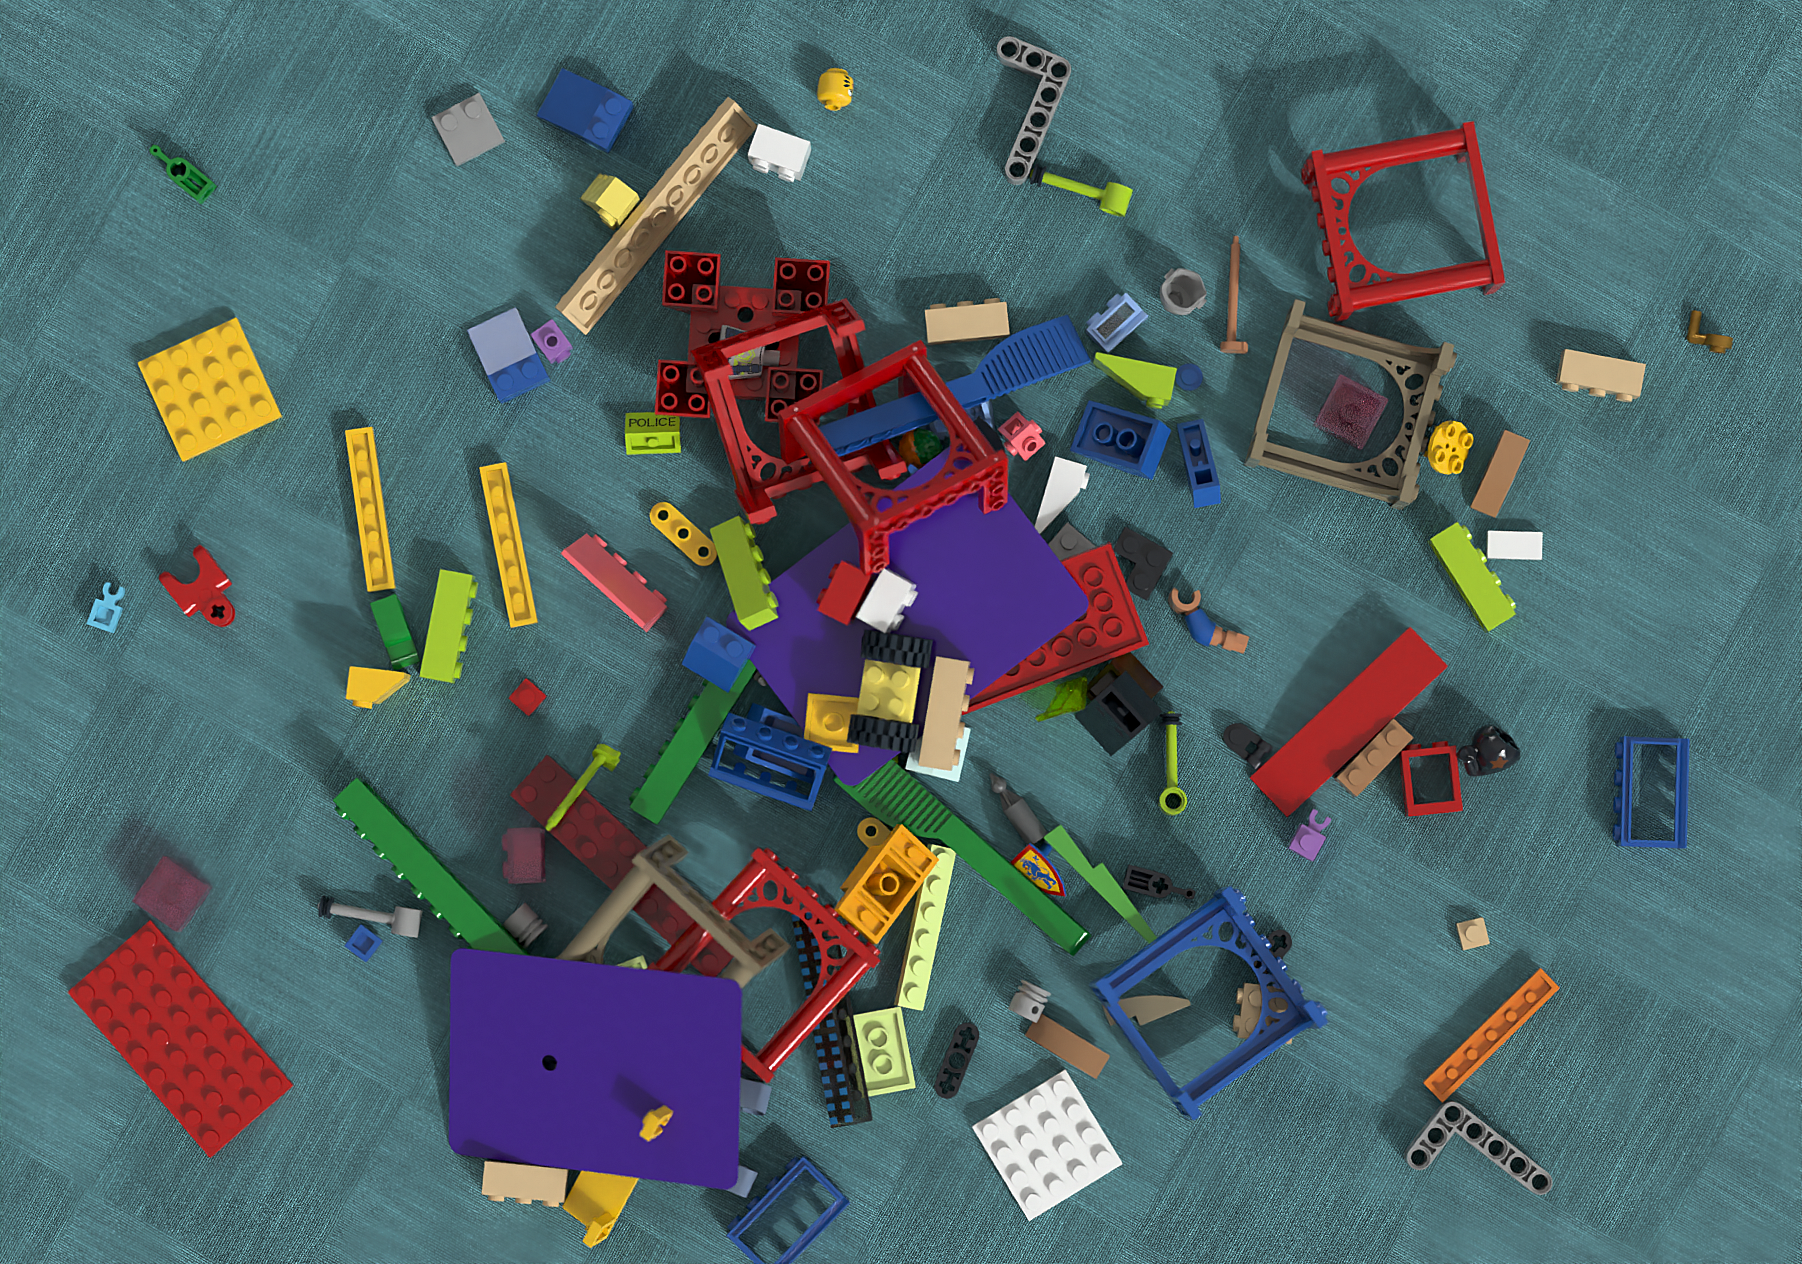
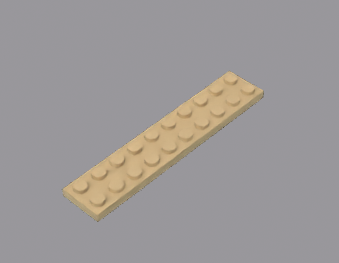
[555,97,758,335]

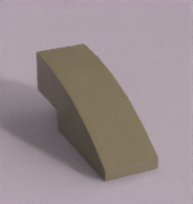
[1101,995,1191,1026]

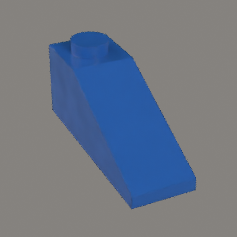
[1176,419,1221,508]

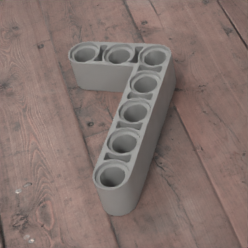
[996,36,1071,185]
[1404,1101,1553,1195]

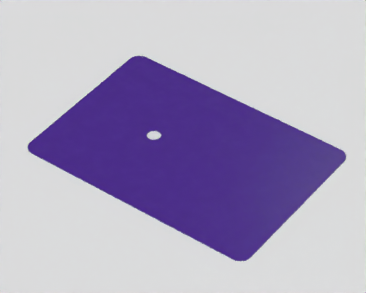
[726,446,1089,786]
[449,948,742,1189]

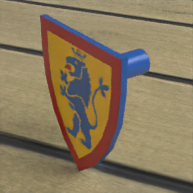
[1010,843,1067,897]

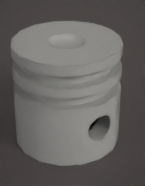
[502,903,548,949]
[1008,979,1051,1023]

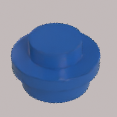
[1175,364,1203,391]

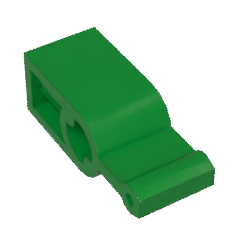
[149,144,217,205]
[370,594,421,671]

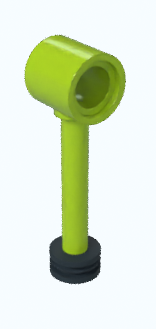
[1030,163,1133,217]
[1158,711,1187,816]

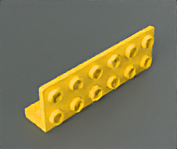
[563,1106,673,1248]

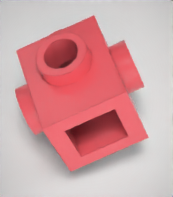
[997,411,1046,461]

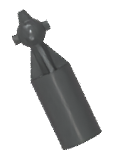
[989,773,1048,845]

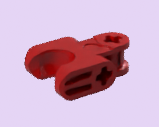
[159,544,236,627]

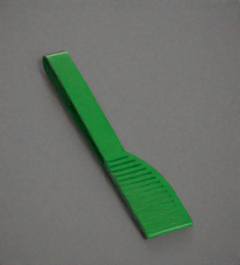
[833,759,1092,957]

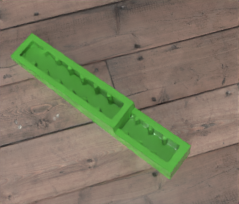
[1043,825,1157,944]

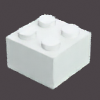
[748,124,811,182]
[856,568,918,633]

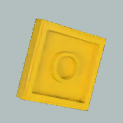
[804,693,861,753]

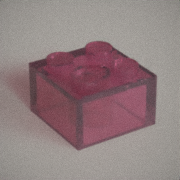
[1312,374,1389,450]
[502,827,546,884]
[132,856,213,932]

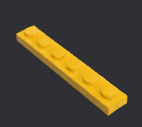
[345,427,396,592]
[479,462,538,628]

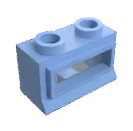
[1086,293,1148,355]

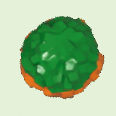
[899,428,942,469]

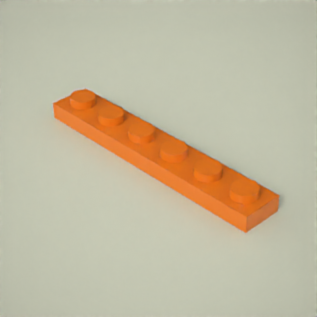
[1422,968,1560,1103]

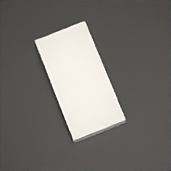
[1486,531,1543,560]

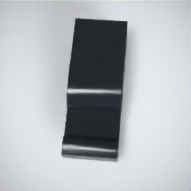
[1122,864,1196,899]

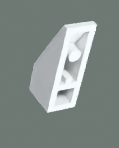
[1035,457,1090,534]

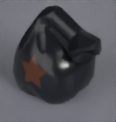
[1456,724,1521,777]

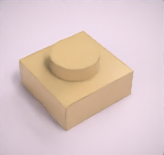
[1456,917,1490,950]

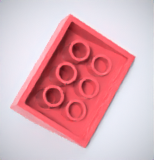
[561,533,669,632]

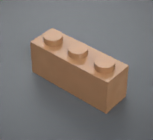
[1334,719,1413,798]

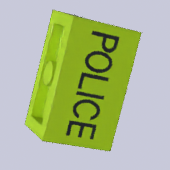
[625,412,681,455]

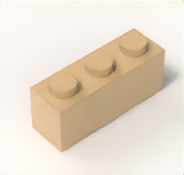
[925,298,1009,345]
[1556,349,1646,402]
[482,1160,569,1207]

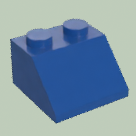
[682,616,757,693]

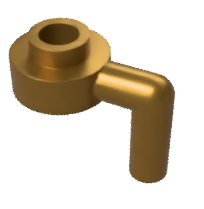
[1687,310,1733,354]

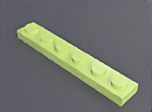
[894,844,956,1011]

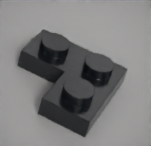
[1113,527,1173,601]

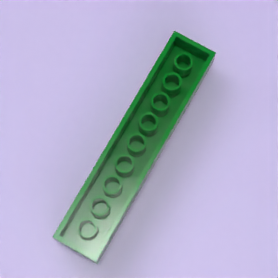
[333,777,532,956]

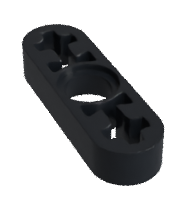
[934,1022,979,1099]

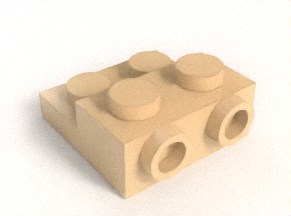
[1232,983,1292,1044]

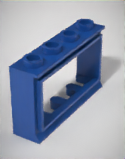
[708,713,833,811]
[1612,736,1690,849]
[726,1155,851,1264]

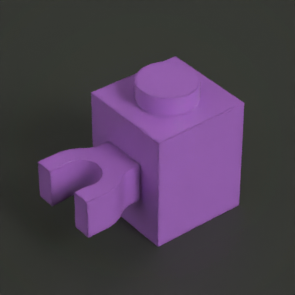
[1287,809,1331,862]

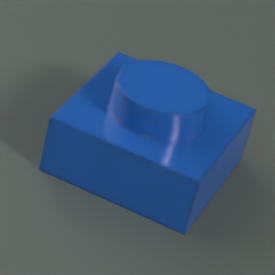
[345,924,384,962]

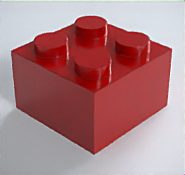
[816,560,876,625]

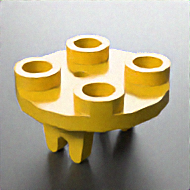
[1423,420,1474,475]

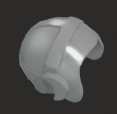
[1159,268,1207,315]

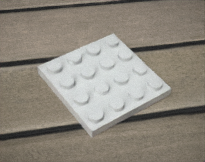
[972,1070,1123,1221]

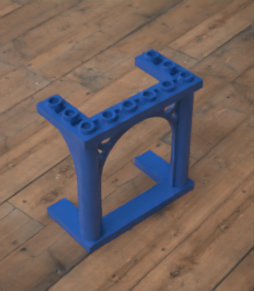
[1088,886,1328,1121]

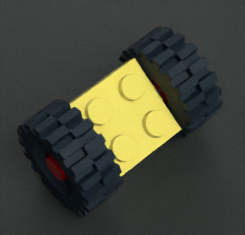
[847,630,933,753]

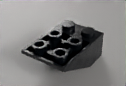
[1074,671,1162,756]

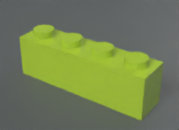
[710,516,779,631]
[1427,522,1516,633]
[419,569,478,684]

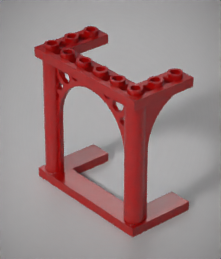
[1301,121,1505,323]
[690,298,907,524]
[778,339,1008,576]
[646,847,881,1084]

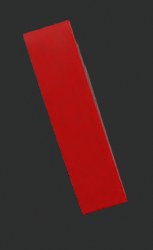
[1250,627,1448,817]

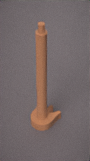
[1220,236,1248,354]

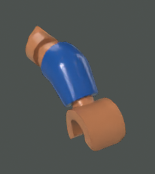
[1168,587,1249,654]

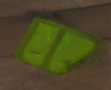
[1035,676,1087,722]

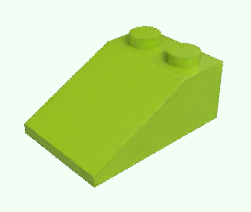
[1093,352,1177,409]

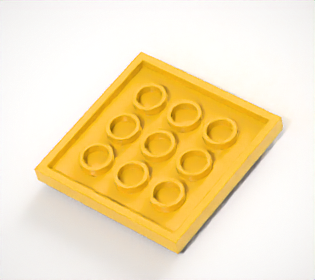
[138,317,283,462]

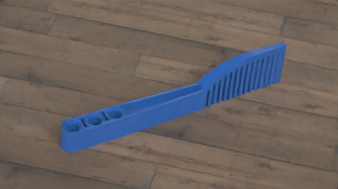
[818,315,1091,457]

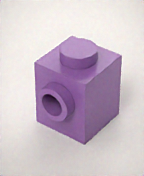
[530,319,573,364]

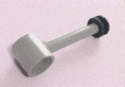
[318,895,423,938]

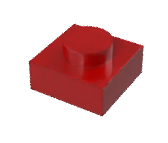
[508,678,547,717]

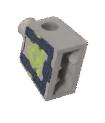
[719,325,780,379]

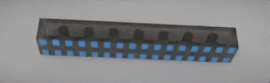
[791,904,873,1128]

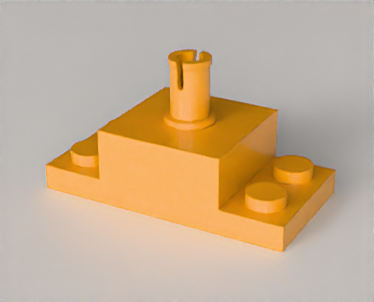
[834,824,939,944]

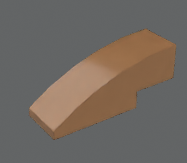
[1470,430,1530,518]
[1025,1014,1110,1079]

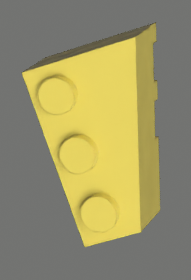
[580,173,641,231]

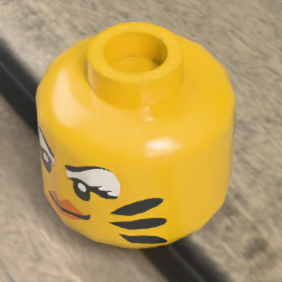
[817,68,854,111]

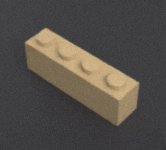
[918,656,974,771]

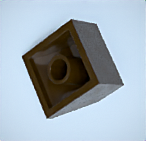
[1081,652,1164,701]

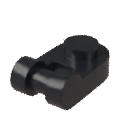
[1223,723,1273,769]

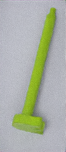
[545,744,621,831]

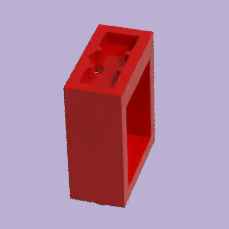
[1398,741,1463,817]

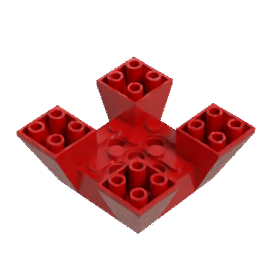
[655,251,830,425]

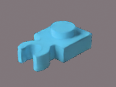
[87,582,125,633]

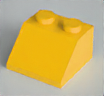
[346,666,410,709]

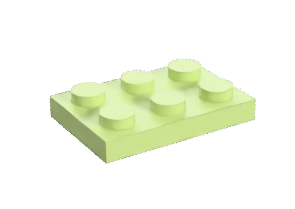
[847,1006,916,1098]

